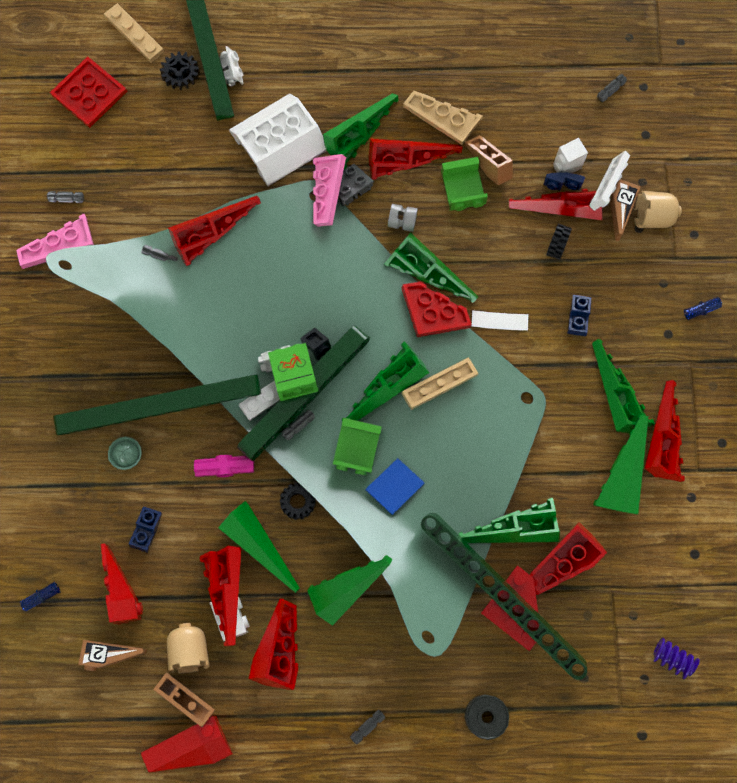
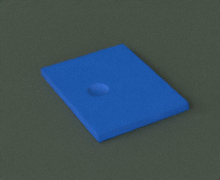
[365,458,425,515]

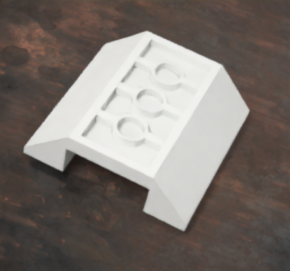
[229,94,326,186]

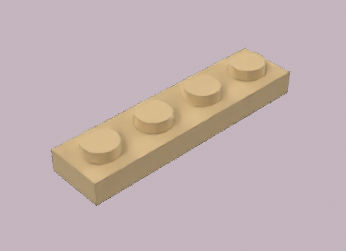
[104,3,164,63]
[402,357,478,410]

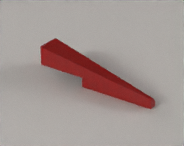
[368,138,463,180]
[509,189,603,220]
[168,196,261,266]
[645,380,685,482]
[199,546,241,647]

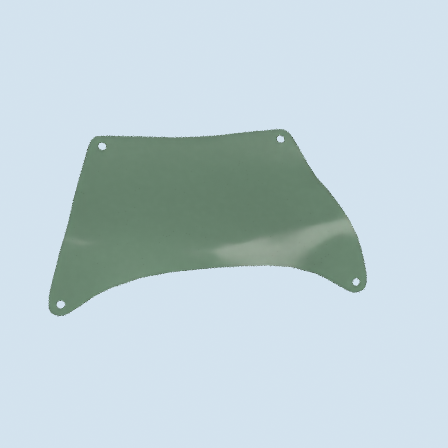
[46,180,546,657]

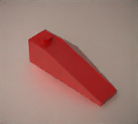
[101,543,143,625]
[248,599,298,690]
[141,716,233,772]

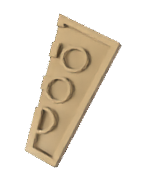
[403,91,483,145]

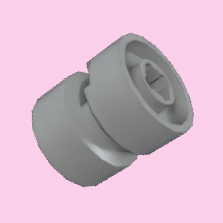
[388,204,418,232]

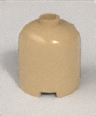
[634,191,681,228]
[167,623,210,674]

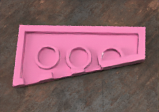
[313,154,346,227]
[16,214,94,269]

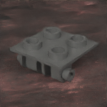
[338,164,374,206]

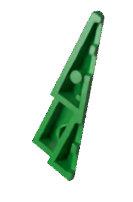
[323,93,399,170]
[384,232,478,303]
[592,339,655,433]
[342,341,429,421]
[593,415,648,514]
[459,498,560,543]
[218,501,300,593]
[307,555,392,626]

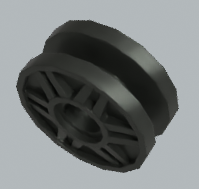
[464,694,509,740]

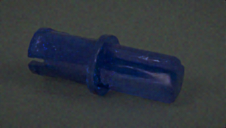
[684,297,722,320]
[20,581,61,611]

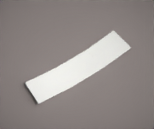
[472,310,528,330]

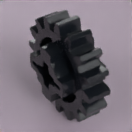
[160,51,200,90]

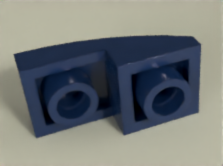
[543,172,585,191]
[567,295,592,337]
[129,506,162,553]

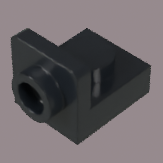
[300,328,331,361]

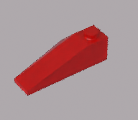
[529,522,607,595]

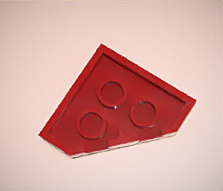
[402,281,472,337]
[481,565,539,651]

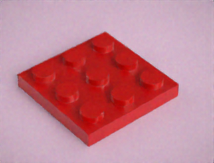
[50,56,127,128]

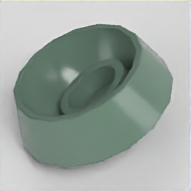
[108,436,142,470]

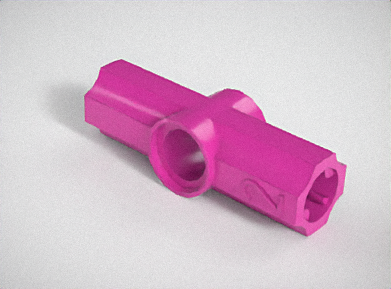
[194,455,255,477]

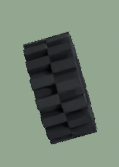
[546,223,572,260]
[280,483,316,520]

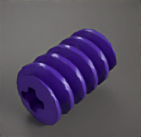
[653,638,700,680]

